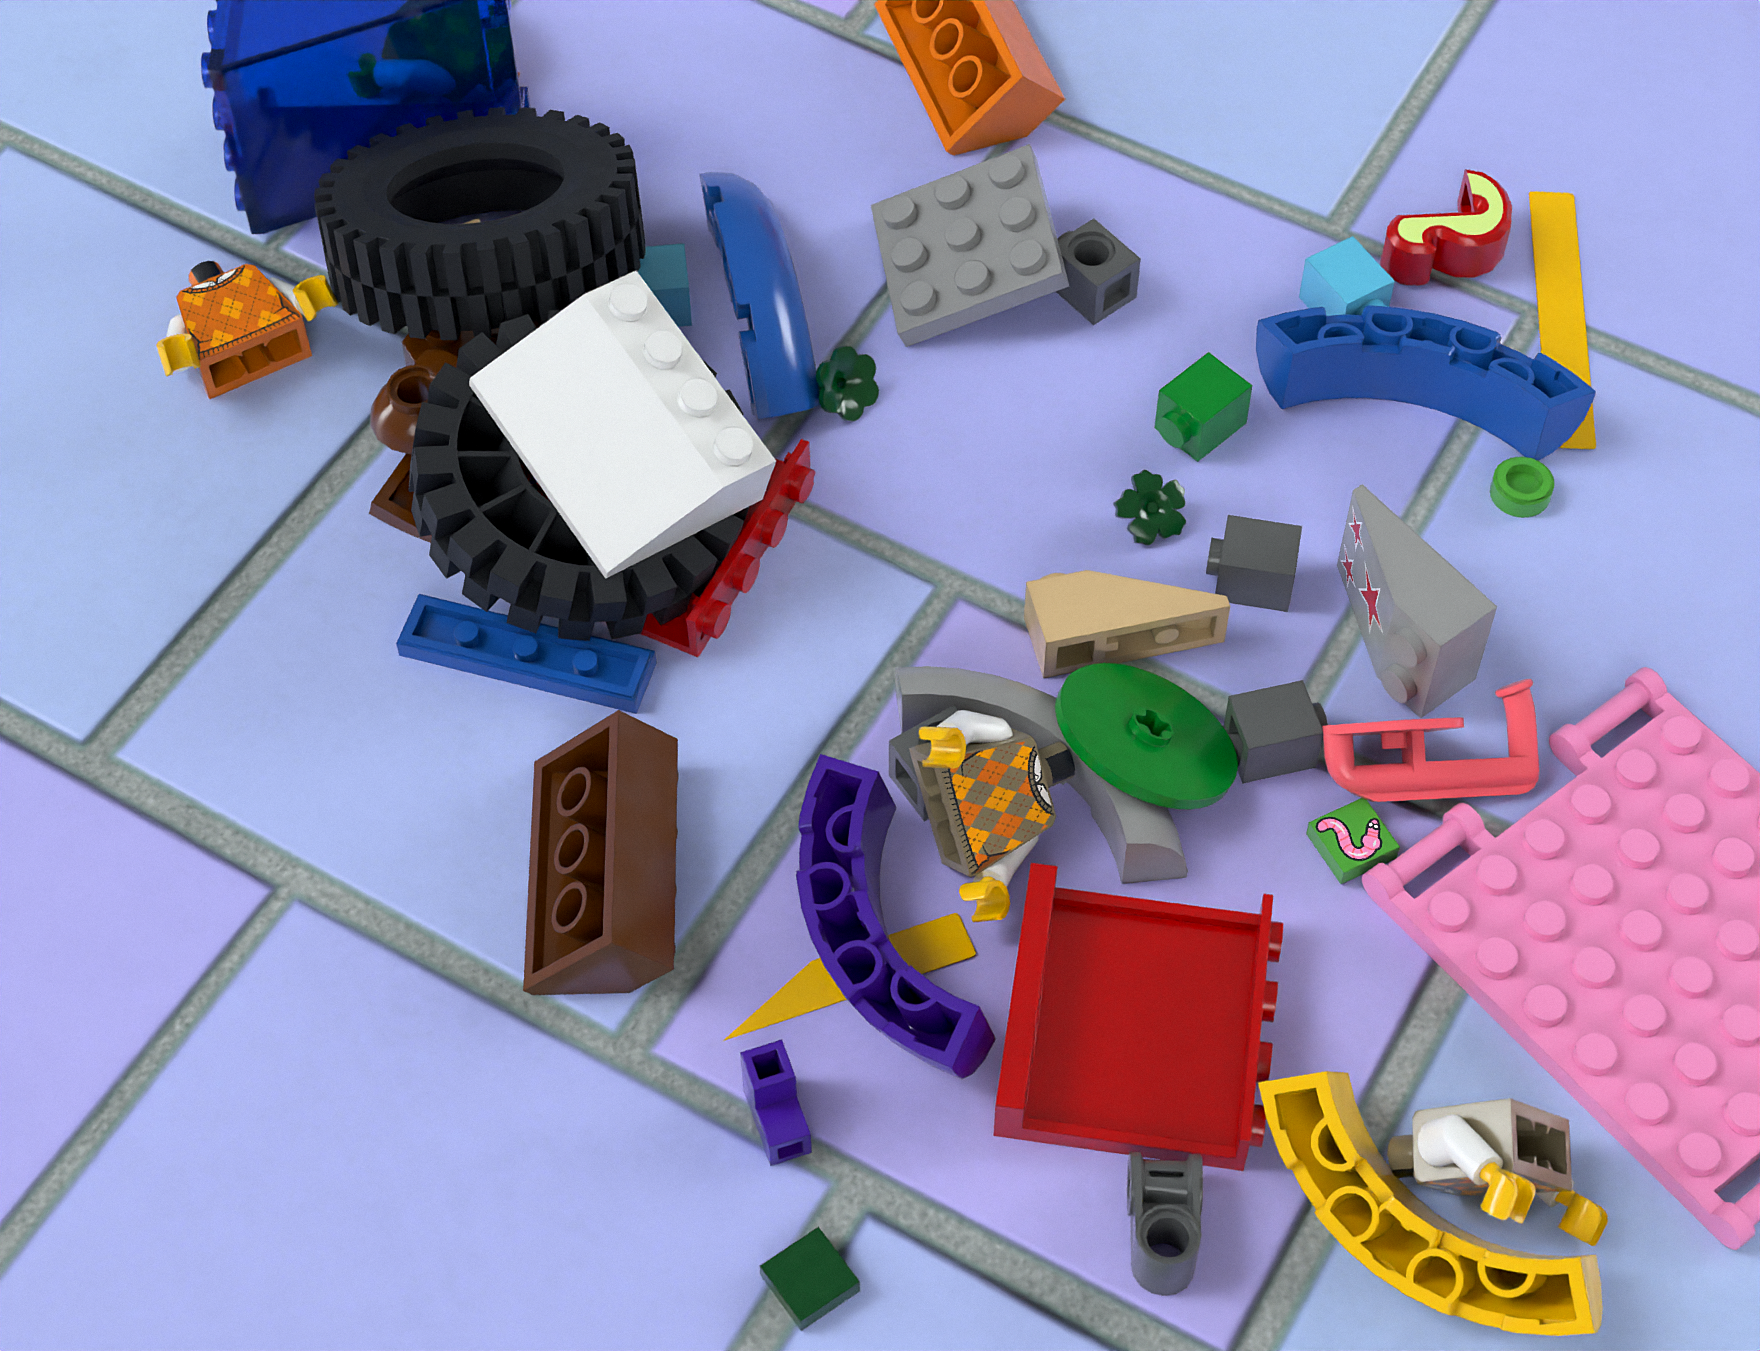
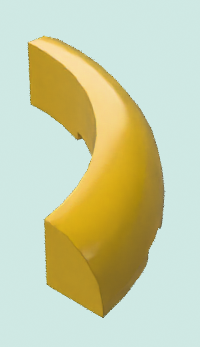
[1258,1071,1603,1336]

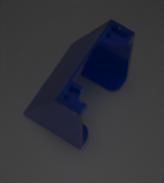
[201,0,530,234]

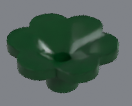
[816,346,879,421]

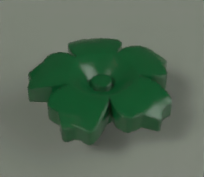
[1113,470,1186,546]

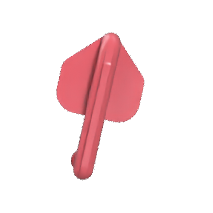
[1322,679,1540,802]

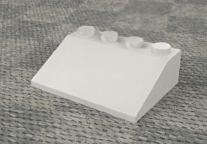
[469,271,776,579]

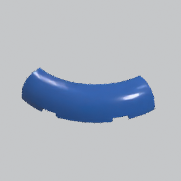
[699,172,820,419]
[1256,305,1596,461]

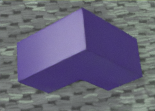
[740,1039,812,1166]

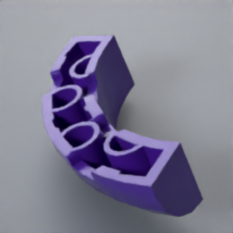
[796,754,996,1079]

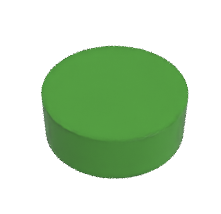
[1490,457,1554,518]

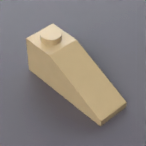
[1024,570,1230,678]

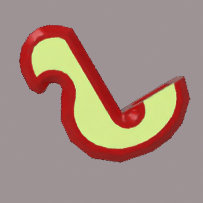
[1380,169,1512,285]

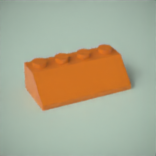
[874,0,1065,156]

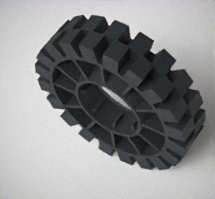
[409,310,750,641]

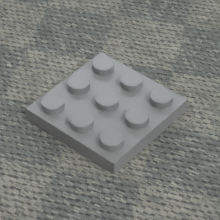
[871,144,1069,347]

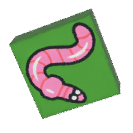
[1306,798,1400,884]

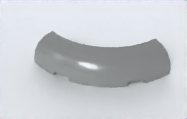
[895,666,1188,884]

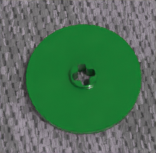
[1055,663,1238,809]

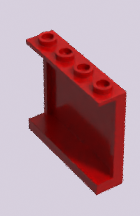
[993,863,1283,1171]

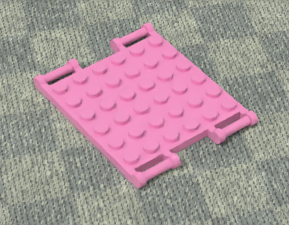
[1362,667,1760,1250]

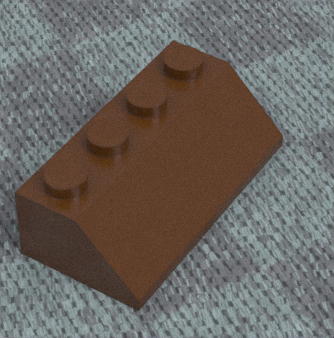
[523,710,679,995]

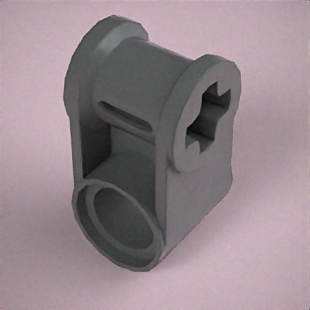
[1127,1151,1203,1296]

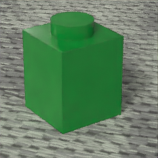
[1154,352,1253,462]

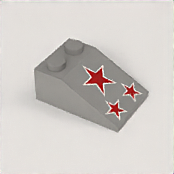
[1337,484,1497,718]

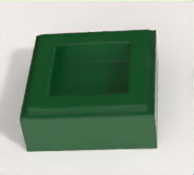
[759,1227,860,1331]

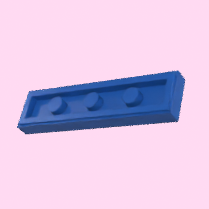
[396,594,657,714]

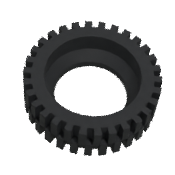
[314,107,646,340]

